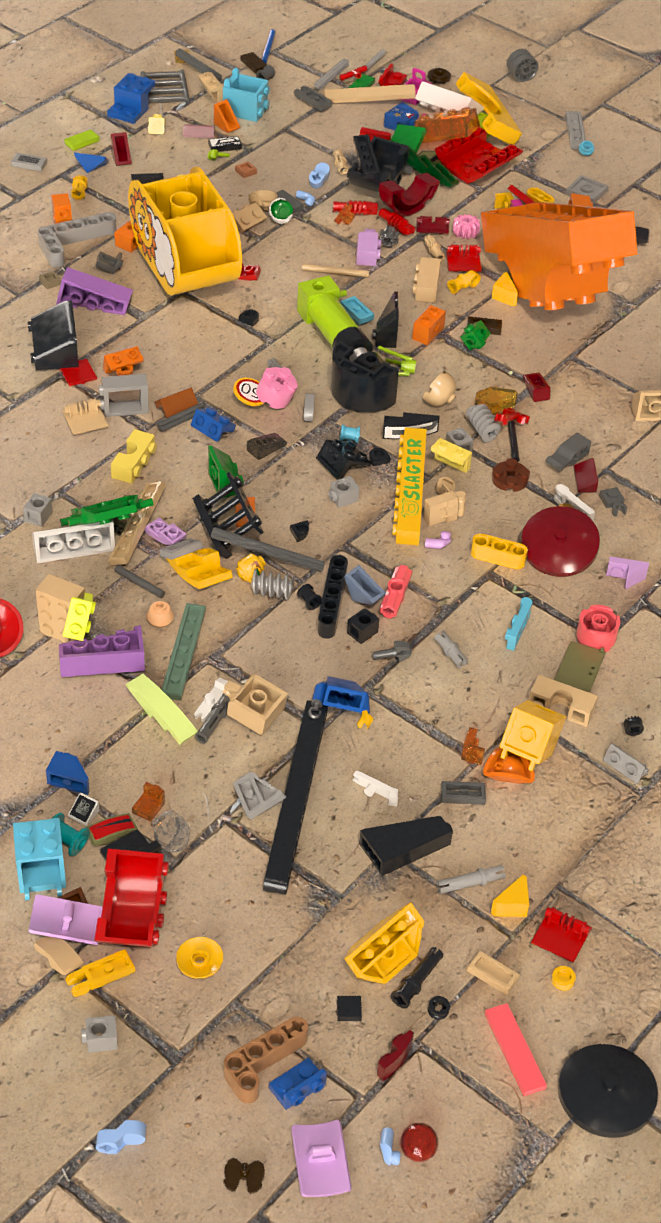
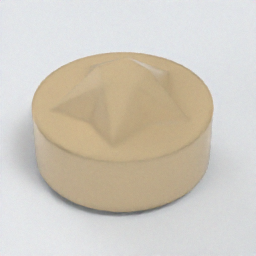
[435,477,455,495]

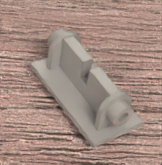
[603,743,649,784]

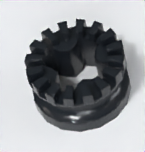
[623,716,644,736]
[427,996,450,1020]

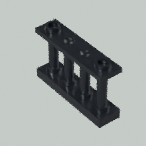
[192,472,264,559]

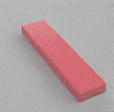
[485,1003,547,1096]

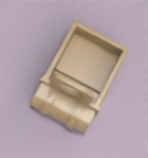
[424,484,466,526]

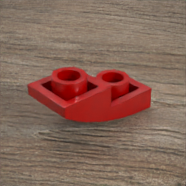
[238,262,261,281]

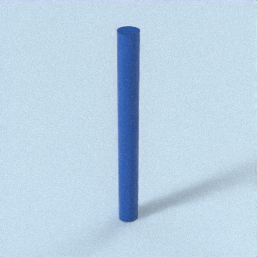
[262,29,276,63]

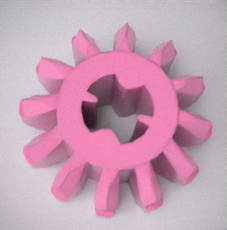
[453,214,480,240]

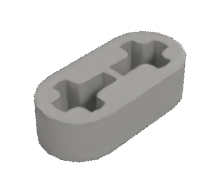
[304,393,315,422]

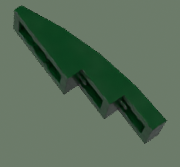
[407,148,460,187]

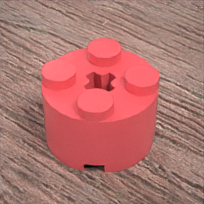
[576,605,620,652]

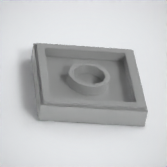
[565,175,609,204]

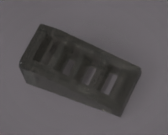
[247,433,287,460]

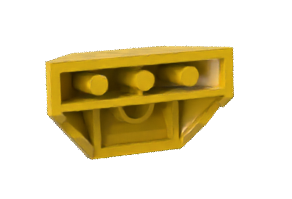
[344,902,424,984]

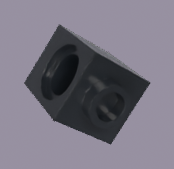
[347,608,379,644]

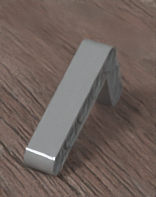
[38,212,117,268]

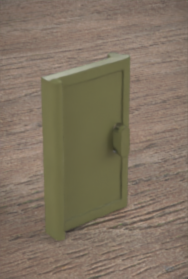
[555,641,606,692]

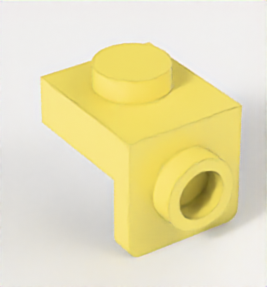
[149,114,166,134]

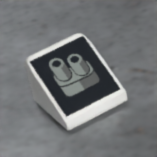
[68,793,99,826]

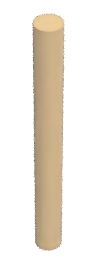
[302,263,369,278]

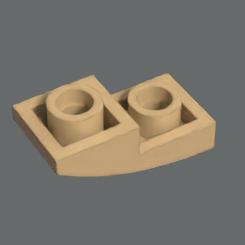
[34,936,83,976]

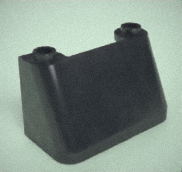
[27,300,79,370]

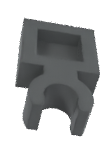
[599,487,627,517]

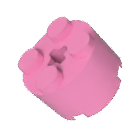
[256,367,298,409]

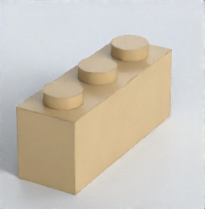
[413,257,441,303]

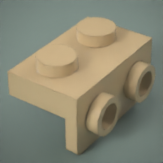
[198,72,223,103]
[232,202,267,234]

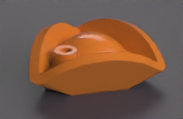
[483,746,535,784]

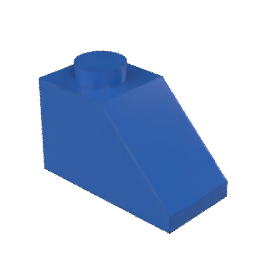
[46,751,90,795]

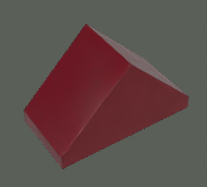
[111,132,132,166]

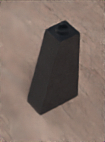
[359,815,453,876]

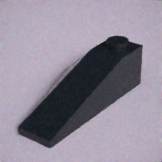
[372,291,399,348]

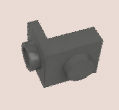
[95,251,124,274]

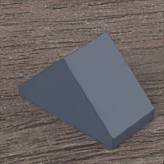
[345,565,386,605]

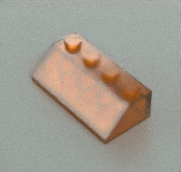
[414,107,480,143]

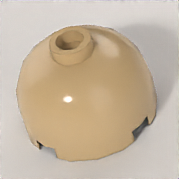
[422,370,456,407]

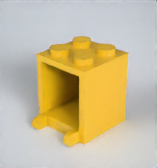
[500,700,567,772]

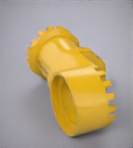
[71,175,88,200]
[447,270,481,294]

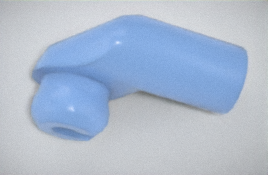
[296,190,315,206]
[380,1128,401,1166]

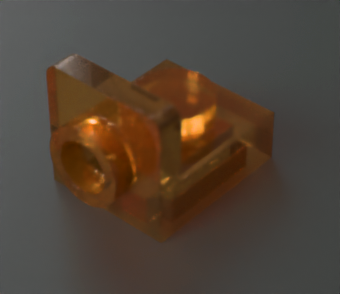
[461,727,485,765]
[132,782,165,822]

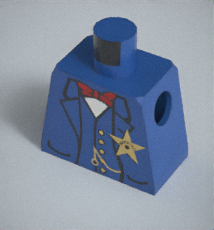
[384,102,422,131]

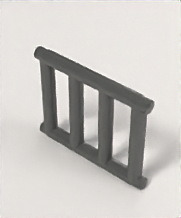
[140,69,190,104]

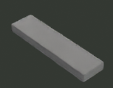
[565,111,586,150]

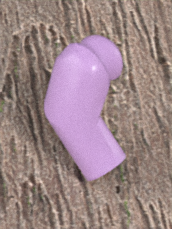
[425,531,452,549]

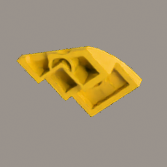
[166,548,233,589]

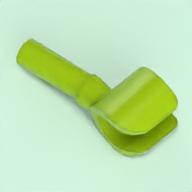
[207,149,230,160]

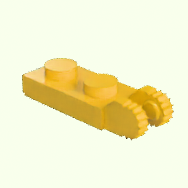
[65,949,136,997]

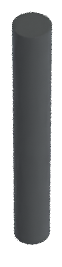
[114,565,165,598]

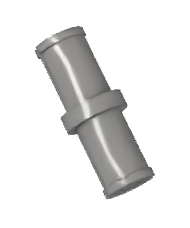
[434,630,468,668]

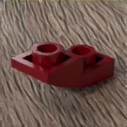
[377,1030,414,1081]

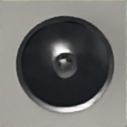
[558,1044,658,1138]

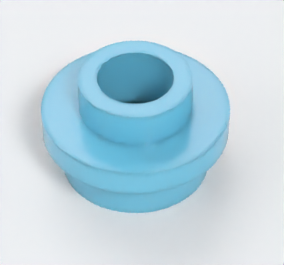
[579,140,594,156]

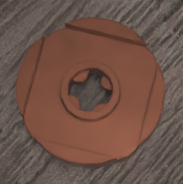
[492,458,530,492]

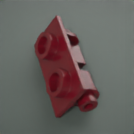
[416,216,450,234]

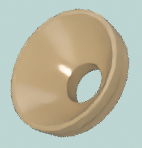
[248,190,278,211]

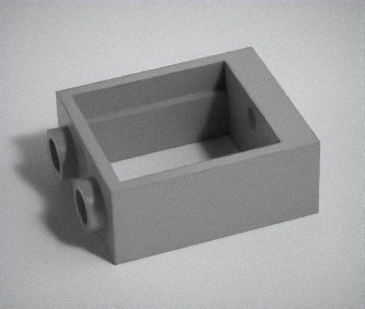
[99,373,149,417]

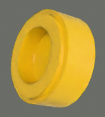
[551,966,576,991]

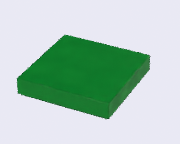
[390,124,427,154]

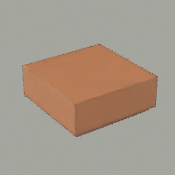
[235,161,257,178]

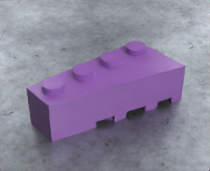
[56,267,133,315]
[59,625,145,677]

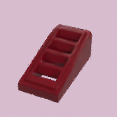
[523,372,550,402]

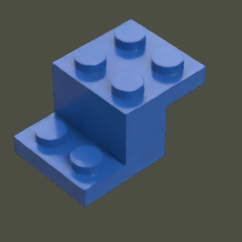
[107,73,155,124]

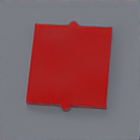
[60,358,97,387]

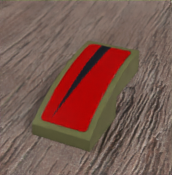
[86,813,138,847]

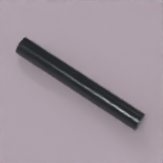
[508,421,520,462]

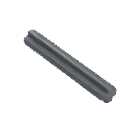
[176,48,222,82]

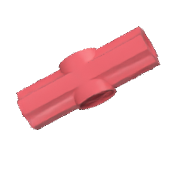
[380,565,412,619]

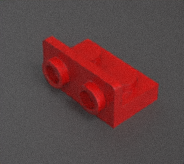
[378,64,407,86]

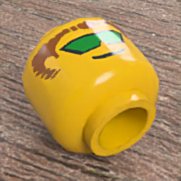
[236,553,266,583]

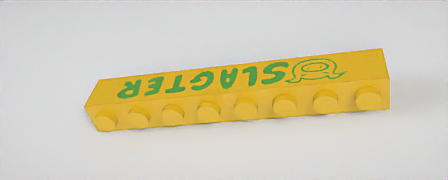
[392,427,427,546]

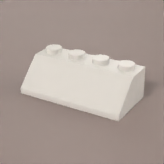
[415,81,484,118]
[32,520,115,563]

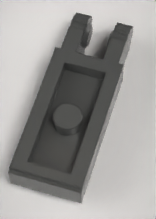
[294,85,332,111]

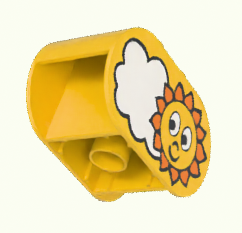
[128,167,242,295]

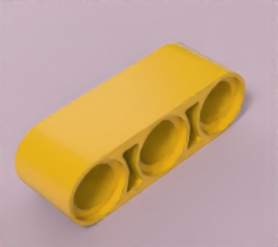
[471,533,528,569]

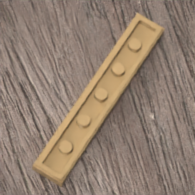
[325,84,415,103]
[108,481,165,566]

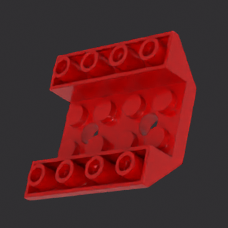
[435,125,523,184]

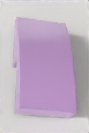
[145,518,187,545]

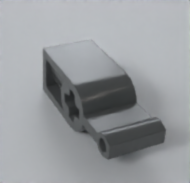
[546,432,591,471]

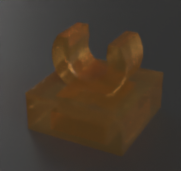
[334,202,355,225]

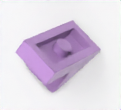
[606,556,649,589]

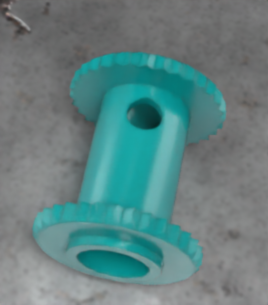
[51,813,90,856]

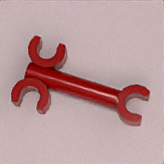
[494,407,530,425]

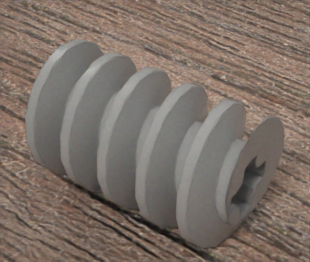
[466,404,501,443]
[251,569,294,600]

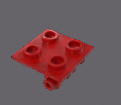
[446,244,482,272]
[531,907,592,963]

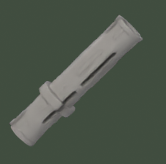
[436,864,506,895]

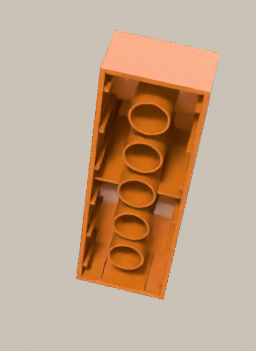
[481,202,638,310]

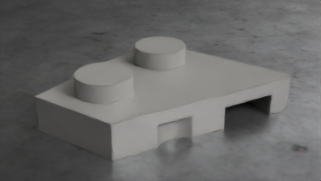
[233,772,287,820]

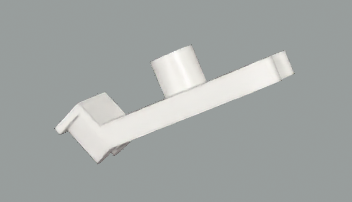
[194,677,228,722]
[353,771,398,806]

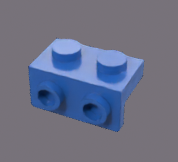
[191,407,236,441]

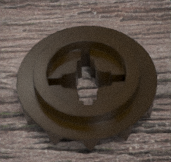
[427,68,451,84]

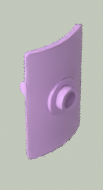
[28,895,102,945]
[291,1120,352,1197]

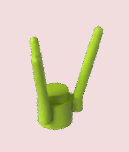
[378,346,416,377]

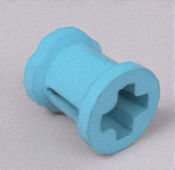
[340,424,361,443]

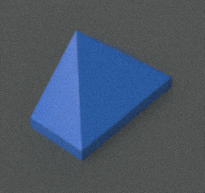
[74,152,109,173]

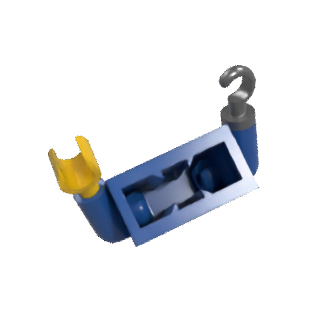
[308,676,373,729]

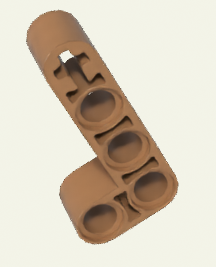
[224,1017,308,1103]

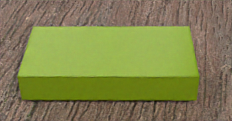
[64,129,100,151]

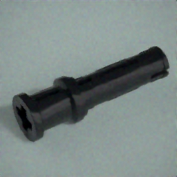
[391,947,443,1009]

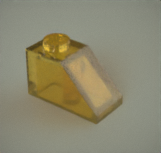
[475,387,518,415]

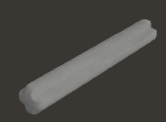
[314,58,349,91]

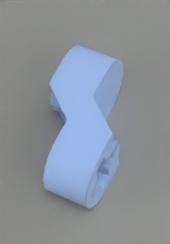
[309,162,330,189]
[96,1120,147,1154]

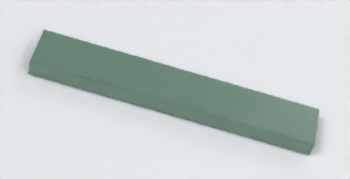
[162,603,206,701]

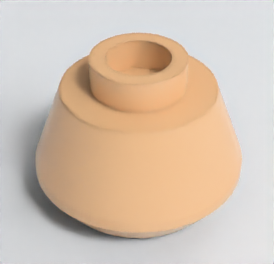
[146,601,174,627]

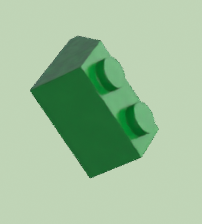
[208,445,244,498]

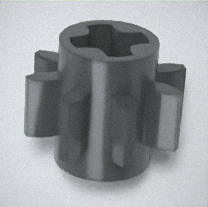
[379,226,399,247]

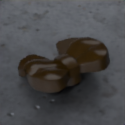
[223,1158,265,1194]

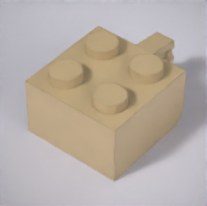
[223,674,288,736]

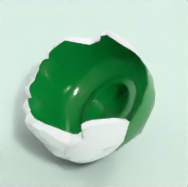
[269,198,293,224]

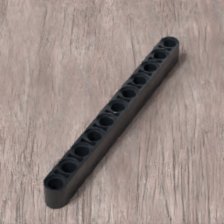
[263,700,328,895]

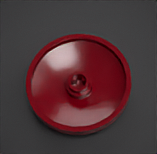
[521,506,600,577]

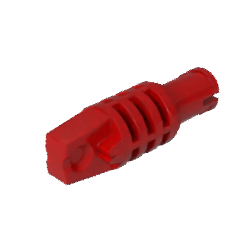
[333,200,378,216]
[378,208,416,235]

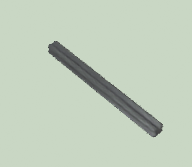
[211,527,325,572]

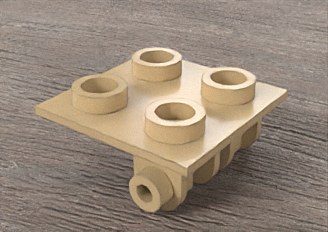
[62,398,108,435]

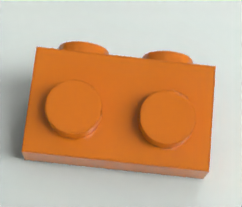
[103,346,144,374]

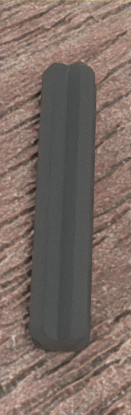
[157,403,205,432]

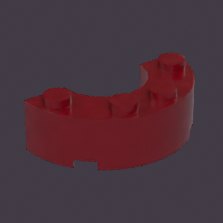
[378,173,440,216]

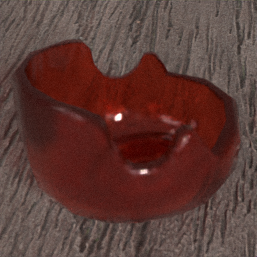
[400,1123,439,1162]

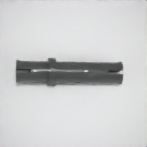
[195,693,230,744]

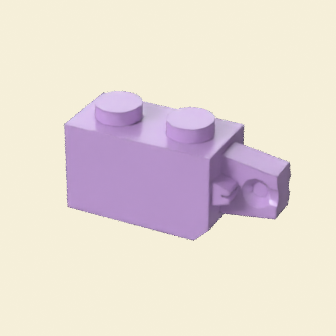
[356,229,381,266]

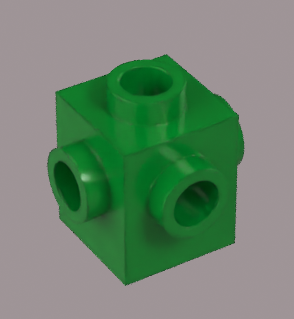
[460,320,491,350]

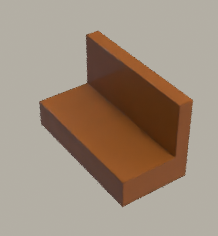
[154,387,198,418]

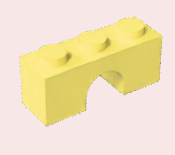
[111,429,157,484]

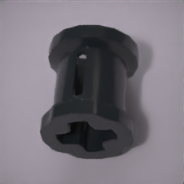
[297,584,322,610]

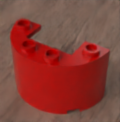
[94,849,169,947]

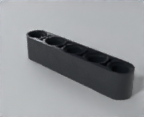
[318,555,348,639]

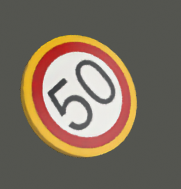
[233,378,265,406]

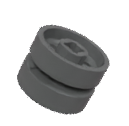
[506,49,539,82]

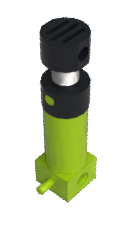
[297,275,384,371]

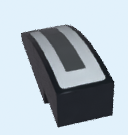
[382,412,440,439]

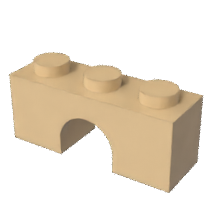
[529,675,598,727]

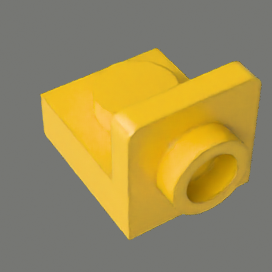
[494,192,514,209]

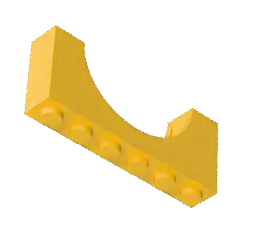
[455,72,522,145]

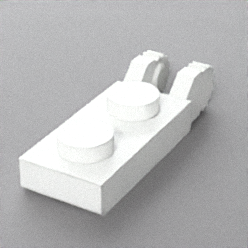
[554,484,595,521]

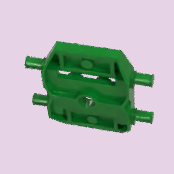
[60,495,154,527]

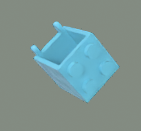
[223,68,270,122]
[13,818,66,900]

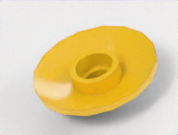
[176,937,223,979]

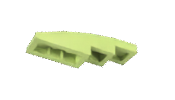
[126,674,198,745]

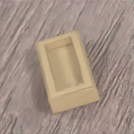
[467,951,520,995]

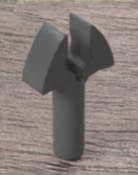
[372,641,412,662]

